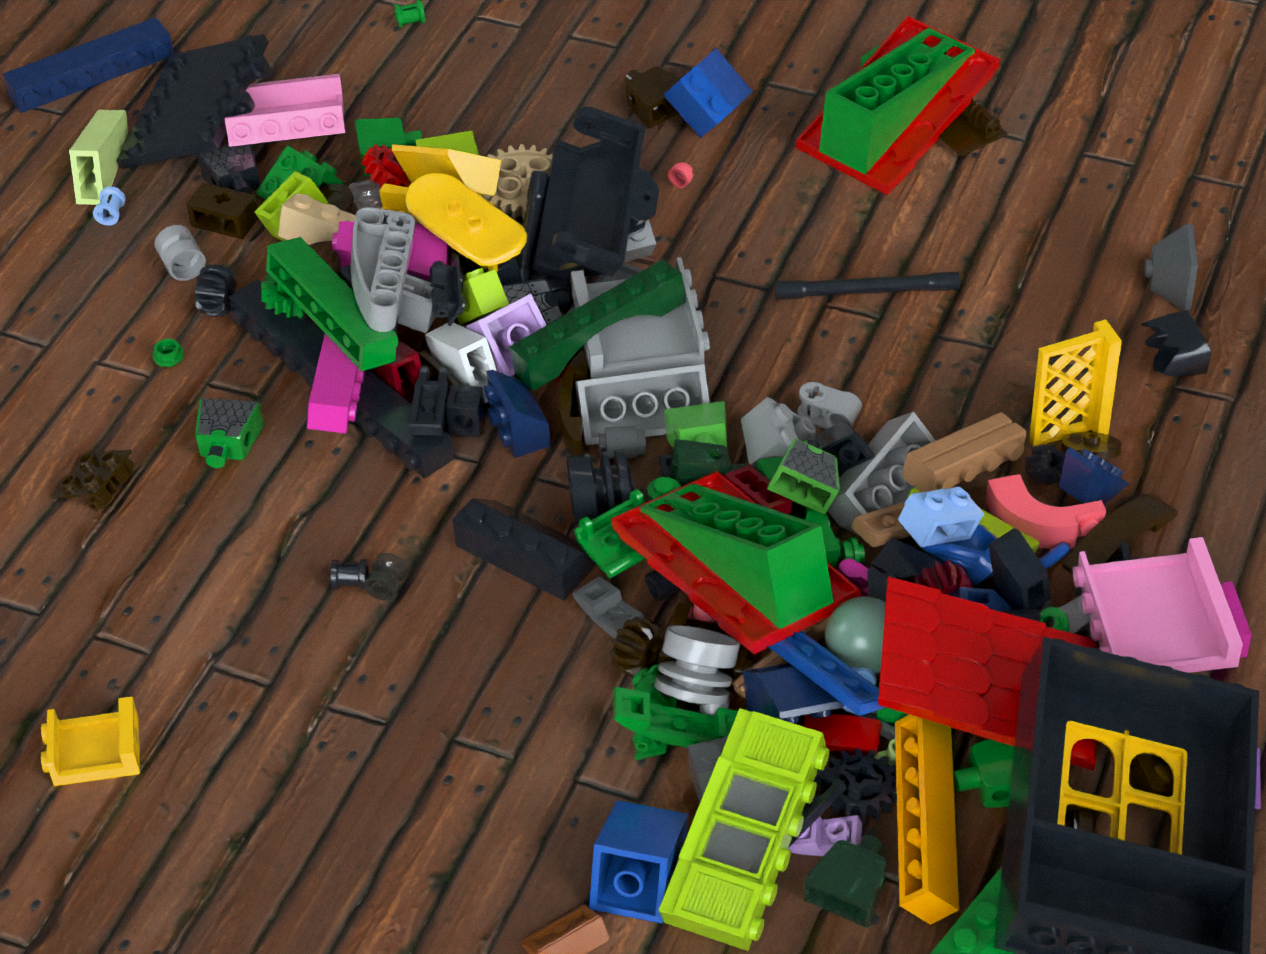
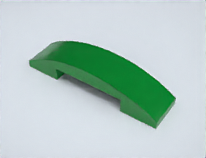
[613,686,738,748]

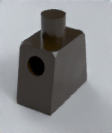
[625,67,681,129]

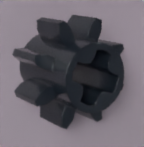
[1025,444,1065,485]

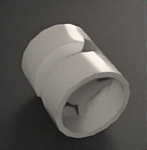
[154,225,206,281]

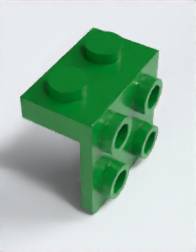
[257,145,344,200]

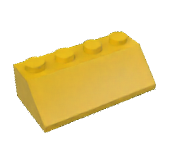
[392,144,501,197]

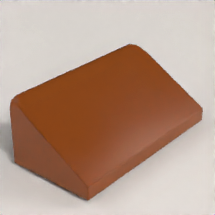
[521,905,609,954]

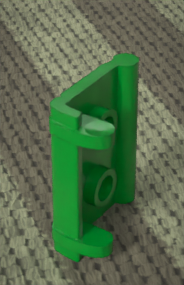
[574,489,646,579]

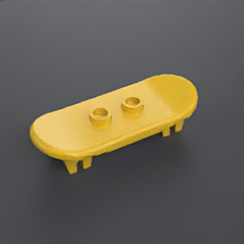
[405,173,527,272]

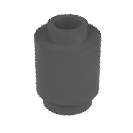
[599,426,646,459]

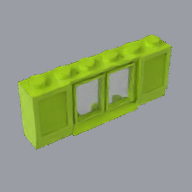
[658,708,829,951]

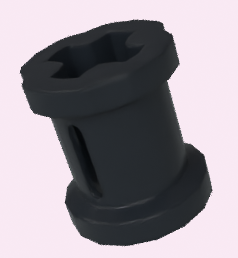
[331,559,369,589]

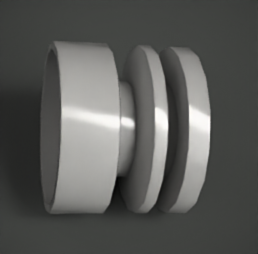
[655,625,740,705]

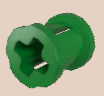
[394,0,426,28]

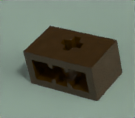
[186,182,259,240]

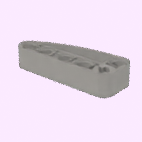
[350,207,415,332]

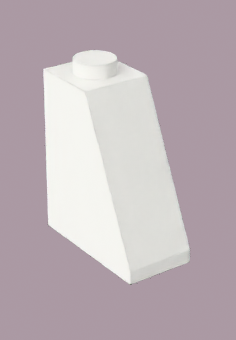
[425,323,497,403]

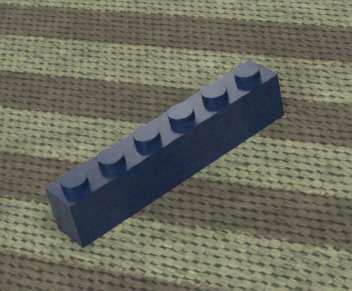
[3,17,173,113]

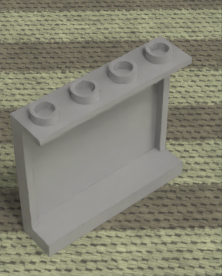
[571,257,710,379]

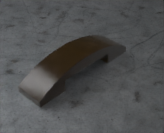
[559,350,590,456]
[1062,493,1178,575]

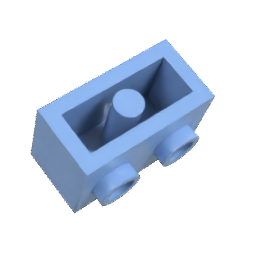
[898,487,984,547]

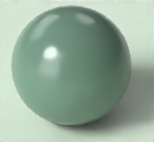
[825,596,886,675]

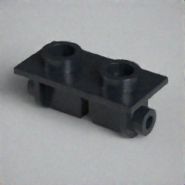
[429,258,465,326]

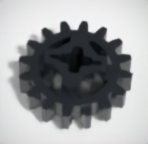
[821,748,897,823]

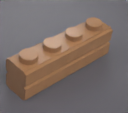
[902,412,1027,492]

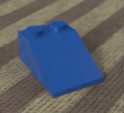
[663,49,753,138]

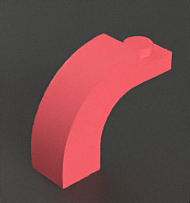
[986,474,1106,549]

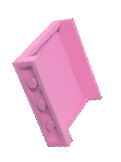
[225,74,345,146]
[1073,537,1243,673]

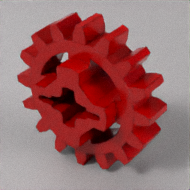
[362,144,411,188]

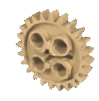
[483,144,553,220]

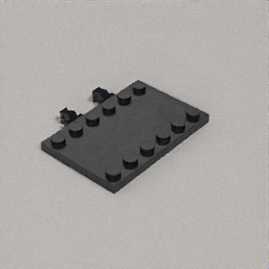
[116,34,272,169]

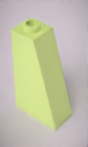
[69,110,129,205]

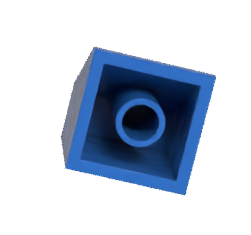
[589,800,689,924]

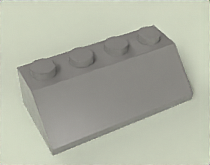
[575,364,710,445]
[827,412,936,545]

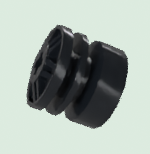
[566,449,634,525]

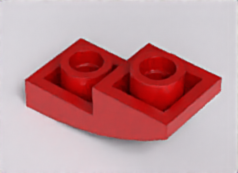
[803,714,882,756]

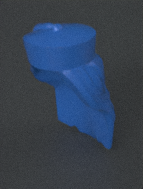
[902,524,997,586]

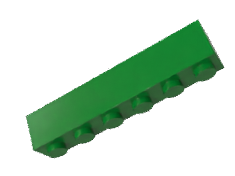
[266,237,398,371]

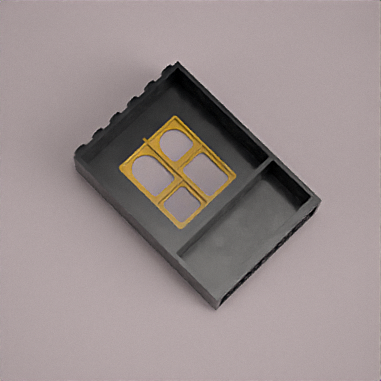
[994,637,1259,954]

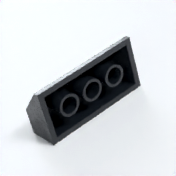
[452,498,597,601]

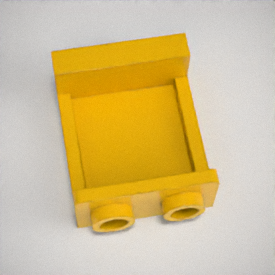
[41,696,140,786]

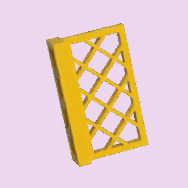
[1029,319,1122,447]

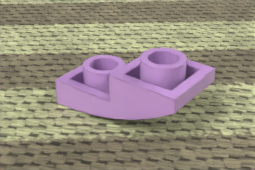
[788,813,862,856]

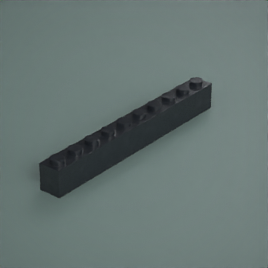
[229,279,454,479]

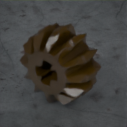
[610,616,664,677]

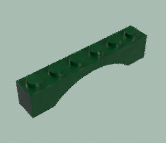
[509,259,686,391]

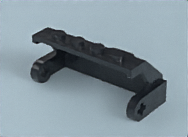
[532,107,659,279]

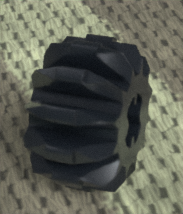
[194,264,237,317]

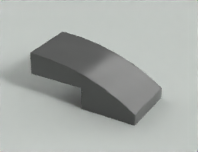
[573,576,644,639]

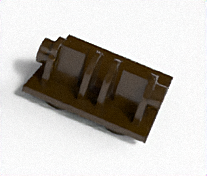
[939,98,1007,156]
[52,450,134,511]

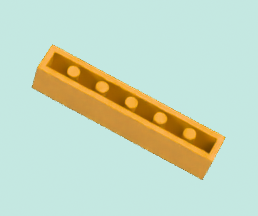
[895,714,959,925]

